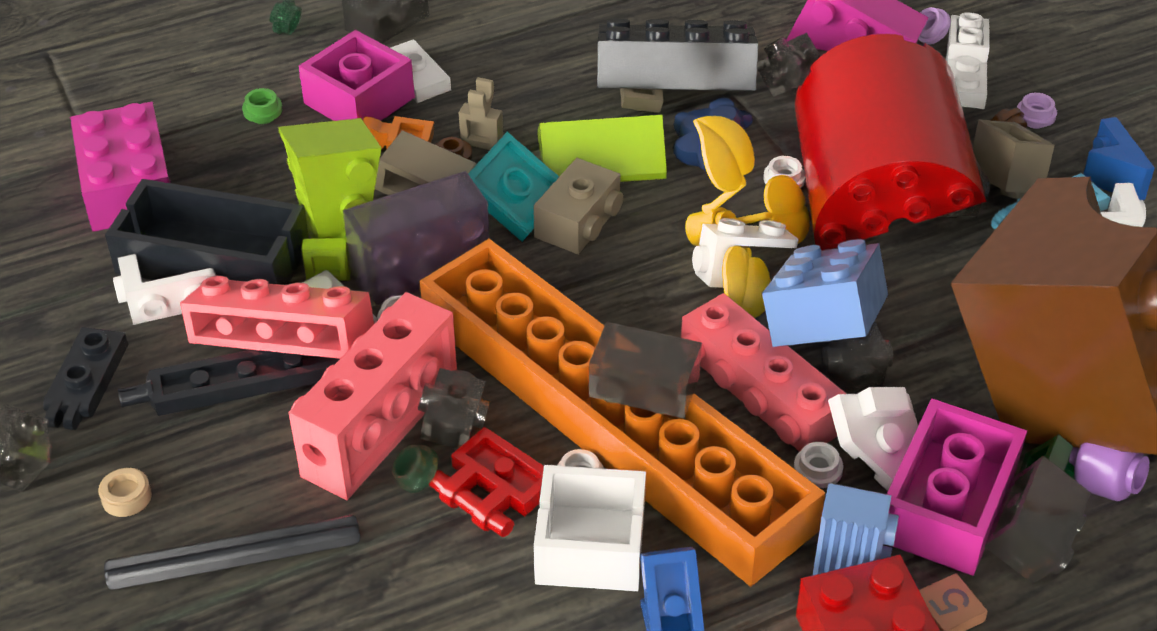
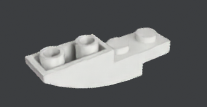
[946,13,990,109]

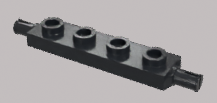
[118,350,340,416]

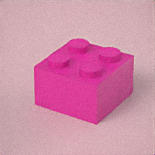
[299,30,415,121]

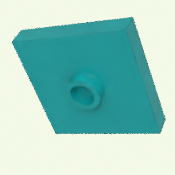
[458,132,559,242]

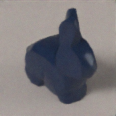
[673,98,753,172]

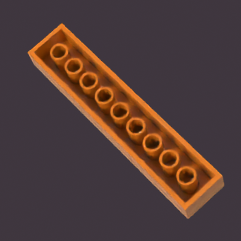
[420,239,826,587]

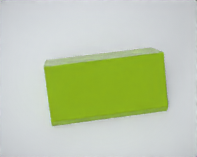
[537,115,667,182]

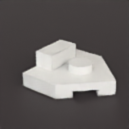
[828,387,918,491]

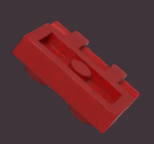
[428,427,544,538]

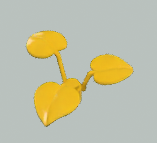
[685,116,810,318]

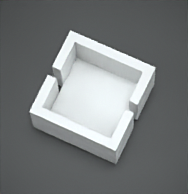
[534,465,646,591]

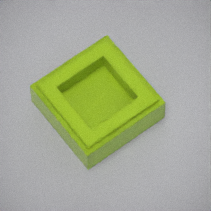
[302,238,351,281]

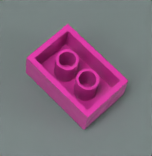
[70,102,170,232]
[887,398,1027,576]

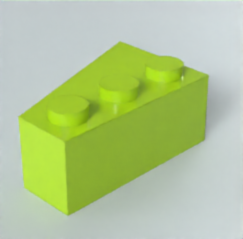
[278,118,381,256]

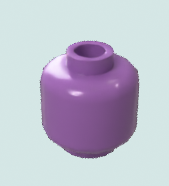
[1069,443,1150,501]

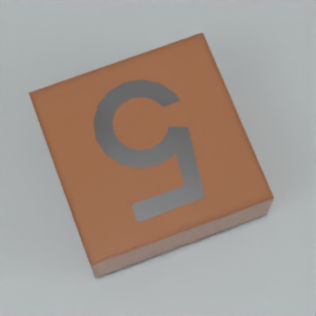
[919,573,988,631]

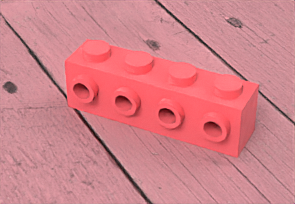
[180,276,374,359]
[680,293,846,452]

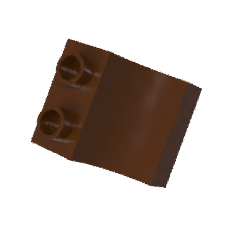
[951,177,1157,455]

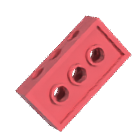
[288,292,458,500]

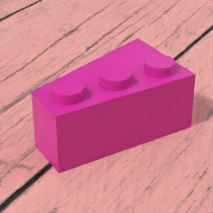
[786,0,929,51]

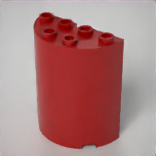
[795,34,987,251]

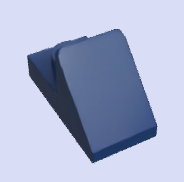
[1083,117,1155,200]
[640,547,704,631]

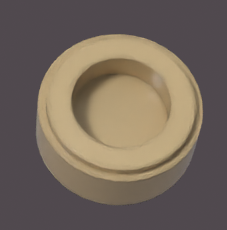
[98,468,152,517]

